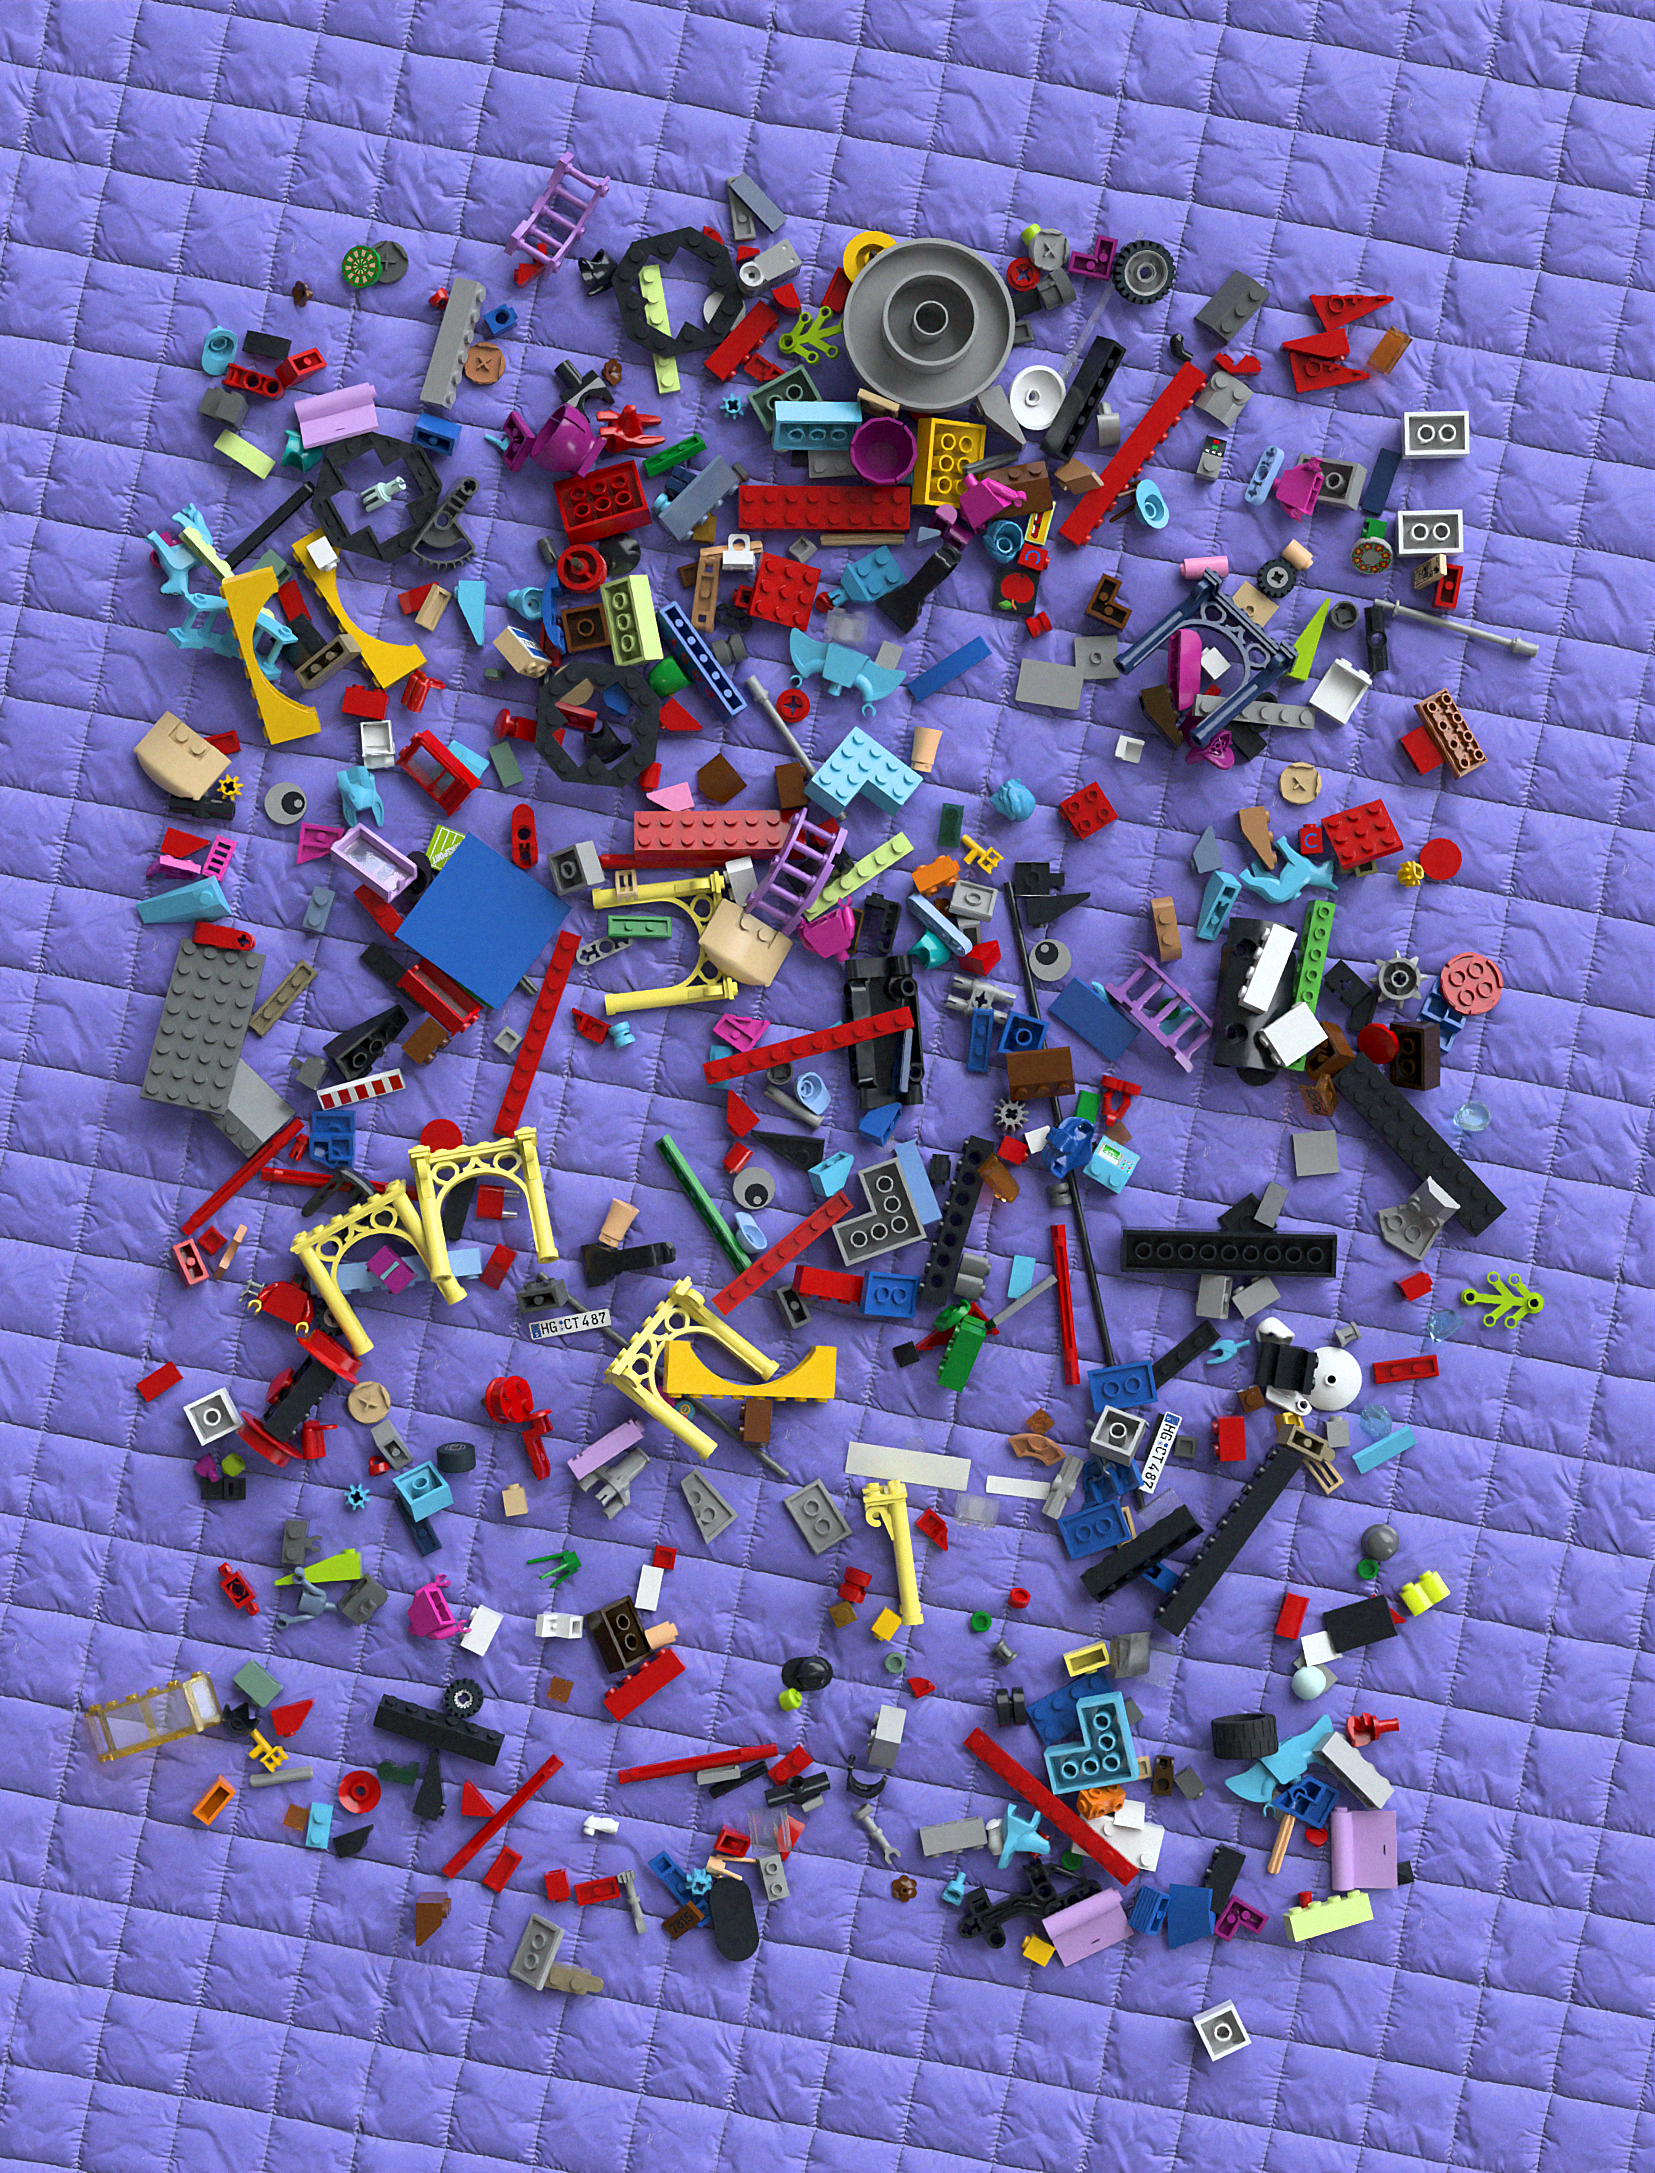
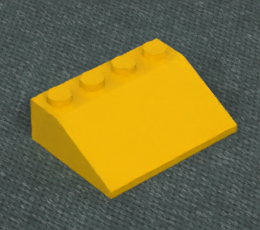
[911,418,986,510]

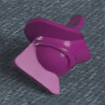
[1177,711,1235,770]

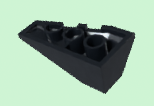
[322,1004,409,1082]

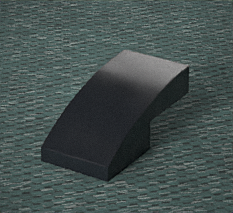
[242,330,292,361]
[201,1478,246,1500]

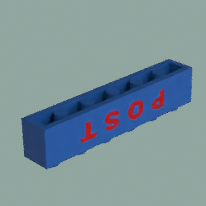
[655,601,748,724]

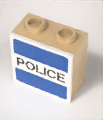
[492,626,552,678]

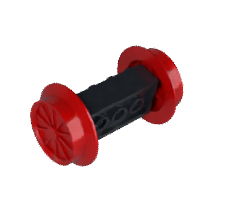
[236,1328,363,1468]

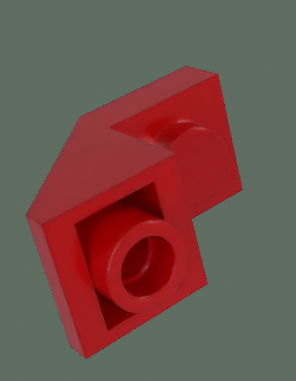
[514,243,548,289]
[1212,352,1262,376]

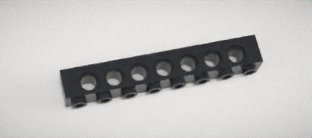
[918,1135,995,1306]

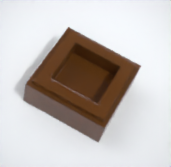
[678,561,699,589]

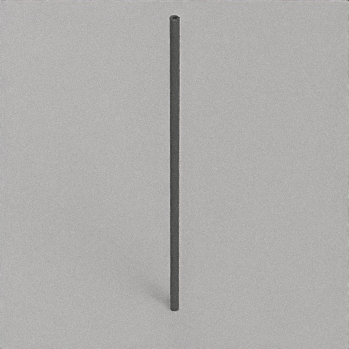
[537,1271,789,1479]

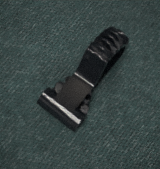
[876,543,962,635]
[580,1241,676,1288]

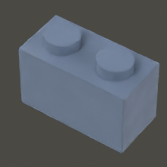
[302,886,338,934]

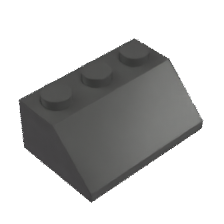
[1194,270,1271,346]

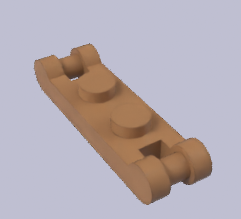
[691,555,723,634]

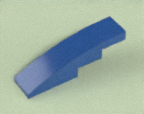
[907,635,992,703]

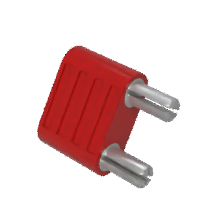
[476,1184,520,1220]

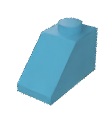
[808,1151,854,1197]

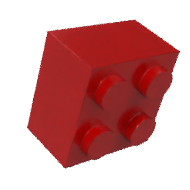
[1211,1415,1246,1461]

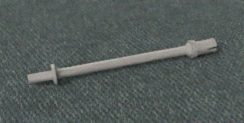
[1373,598,1539,658]
[744,675,848,821]

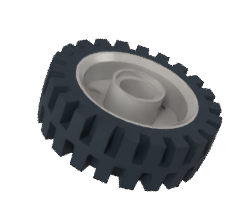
[1111,240,1176,305]

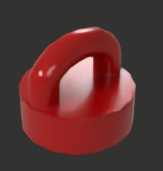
[428,287,449,310]
[815,592,835,614]
[367,1455,390,1477]
[1007,1588,1031,1609]

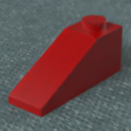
[1280,328,1350,363]

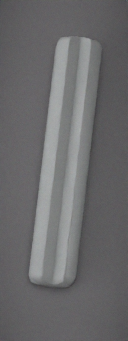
[250,1766,314,1788]

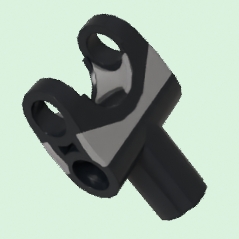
[554,359,615,423]

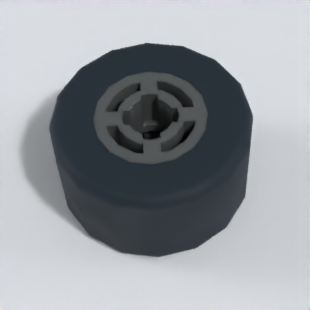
[436,1442,476,1473]

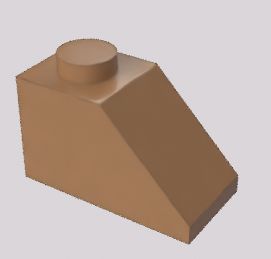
[1053,457,1104,495]

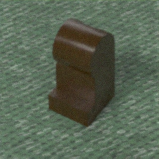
[1150,1754,1174,1796]

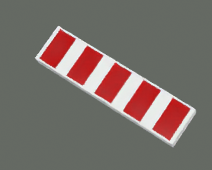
[317,1068,406,1111]

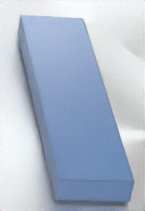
[894,1139,943,1226]

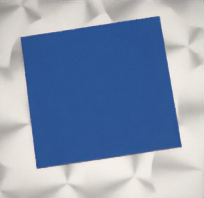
[394,832,572,1011]

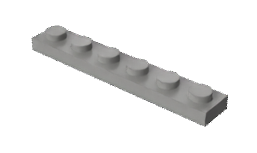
[1192,694,1316,729]

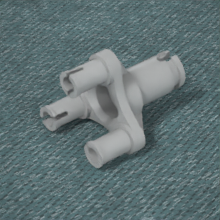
[576,1446,651,1520]

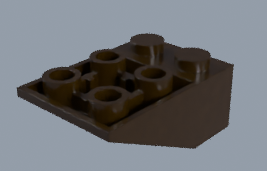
[1138,684,1184,751]

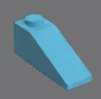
[454,580,486,648]
[1196,870,1242,941]

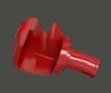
[1344,1712,1399,1747]

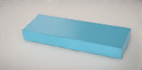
[1352,1425,1417,1474]

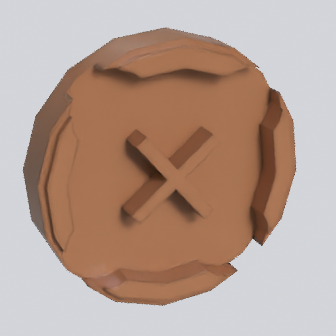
[463,342,506,385]

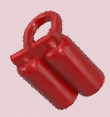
[400,669,446,713]
[300,1419,338,1460]

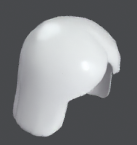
[1256,1317,1295,1345]

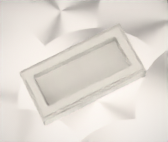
[635,1564,664,1611]

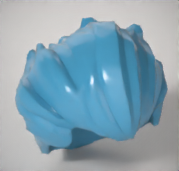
[982,519,1025,564]
[990,778,1035,822]

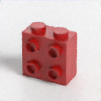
[1058,781,1118,841]

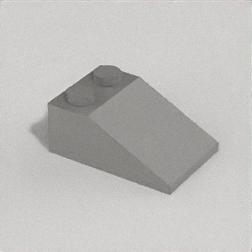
[974,385,1027,451]
[1297,454,1367,511]

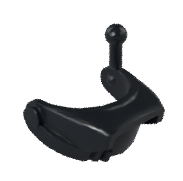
[847,1754,887,1800]

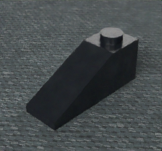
[1025,892,1090,929]
[412,1749,447,1821]

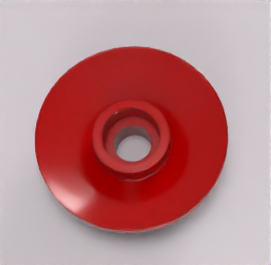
[338,1770,381,1813]

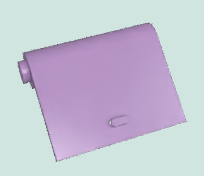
[294,382,379,449]
[1330,1806,1398,1891]
[1042,1887,1134,1967]

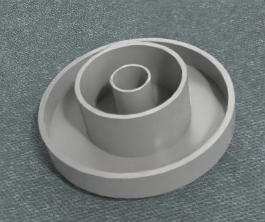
[842,238,1015,414]

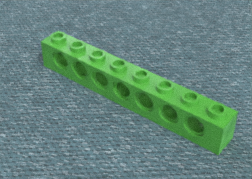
[1279,900,1336,1072]

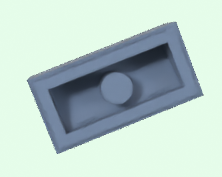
[916,526,941,548]

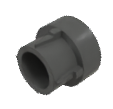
[1035,267,1077,310]

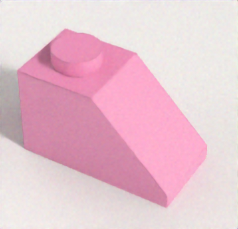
[646,782,695,811]

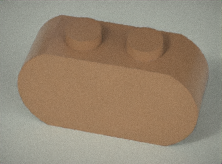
[1149,896,1182,962]

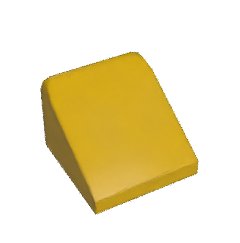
[1274,1411,1305,1433]

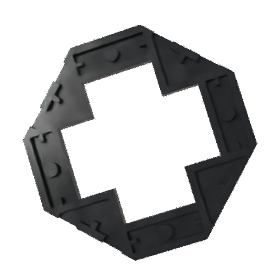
[611,226,744,359]
[310,431,443,563]
[534,661,661,788]

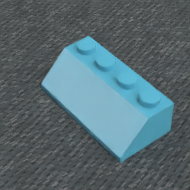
[773,401,862,451]

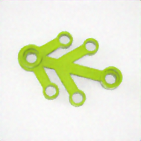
[778,306,843,366]
[1460,1271,1544,1329]

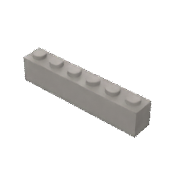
[420,277,486,410]

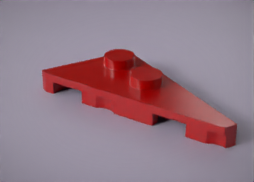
[1309,294,1394,332]
[1288,352,1370,394]
[915,1301,1000,1351]

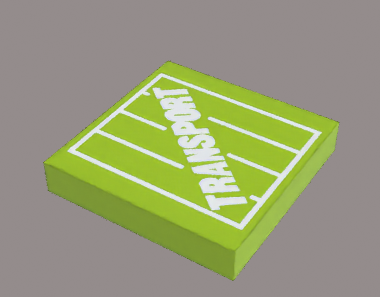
[426,824,466,871]

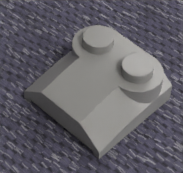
[1194,369,1253,429]
[1407,1177,1461,1229]

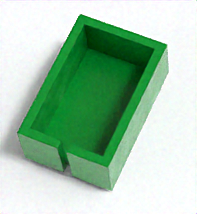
[936,1314,987,1393]

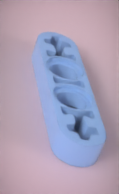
[906,893,972,957]

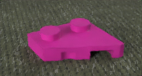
[296,822,345,864]
[146,855,201,880]
[712,1013,770,1053]

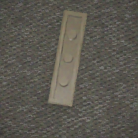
[249,959,319,1037]

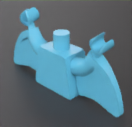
[789,628,906,717]
[1224,1714,1333,1818]

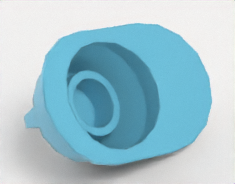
[202,326,238,375]
[1134,479,1169,529]

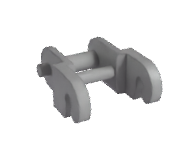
[238,1278,265,1310]

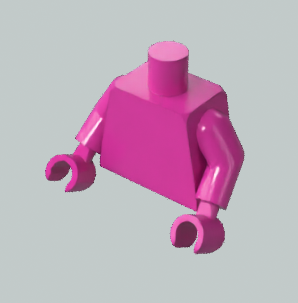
[1270,457,1324,523]
[959,473,1027,534]
[795,895,855,963]
[407,1574,472,1640]

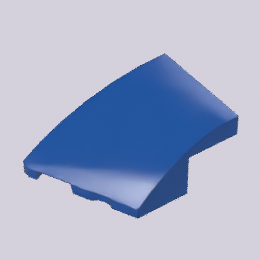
[1415,975,1468,1054]
[309,1109,356,1169]
[1082,1456,1145,1510]
[1271,1775,1341,1829]
[1168,1883,1216,1949]

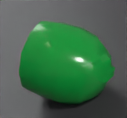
[648,656,693,697]

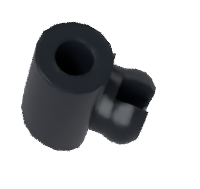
[1169,333,1193,363]

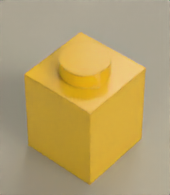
[871,1606,902,1642]
[1020,1932,1055,1967]

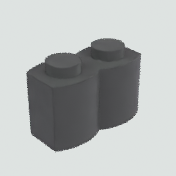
[952,1251,992,1300]

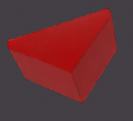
[957,940,1001,976]
[461,1779,496,1817]
[713,1824,753,1858]

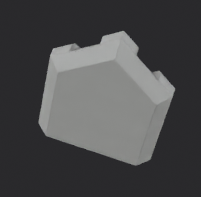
[1377,1204,1443,1262]

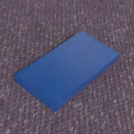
[1048,976,1141,1062]

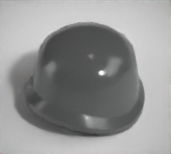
[1361,1524,1399,1561]

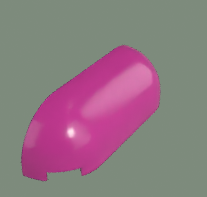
[1167,629,1202,711]

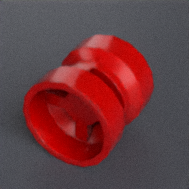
[1024,611,1052,639]

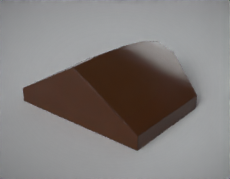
[698,753,747,804]

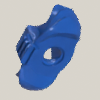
[1041,1117,1096,1179]

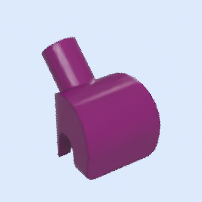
[193,1453,219,1482]

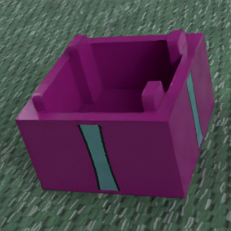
[365,1245,418,1295]

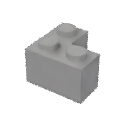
[866,1704,906,1769]

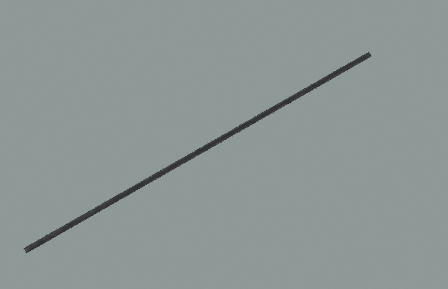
[1004,881,1146,1509]

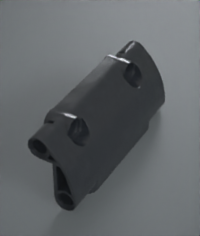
[1212,917,1296,1075]
[843,955,925,1109]

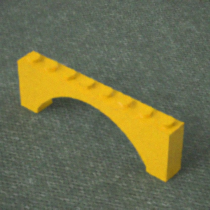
[291,527,428,691]
[219,566,321,745]
[662,1340,837,1402]

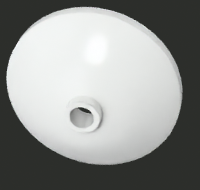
[1008,365,1066,430]
[1302,1347,1362,1411]

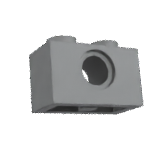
[755,1851,790,1902]

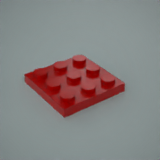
[746,552,821,631]
[1321,799,1404,870]

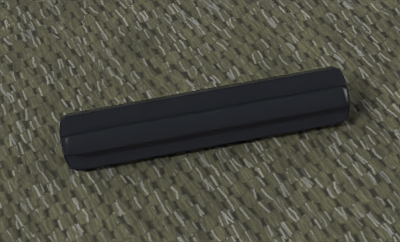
[709,1761,769,1799]

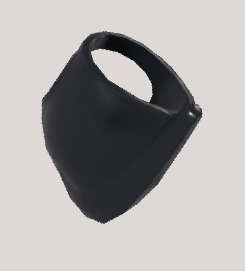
[578,248,618,297]
[583,719,632,764]

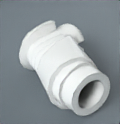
[583,1815,619,1836]
[985,1819,1004,1855]

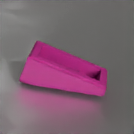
[201,834,238,882]

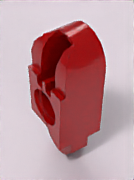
[512,803,539,869]

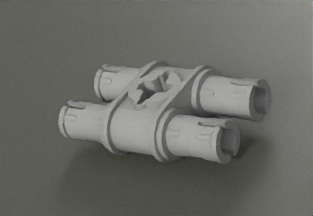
[945,974,1017,1026]

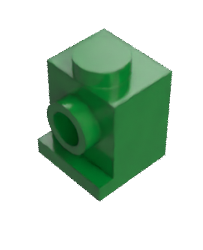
[1360,517,1388,539]

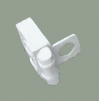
[722,534,755,572]
[360,720,395,770]

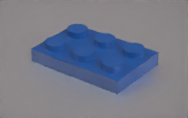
[859,1270,920,1318]
[1087,1359,1158,1413]
[1057,1498,1132,1560]

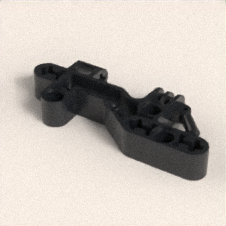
[958,1858,1102,1949]

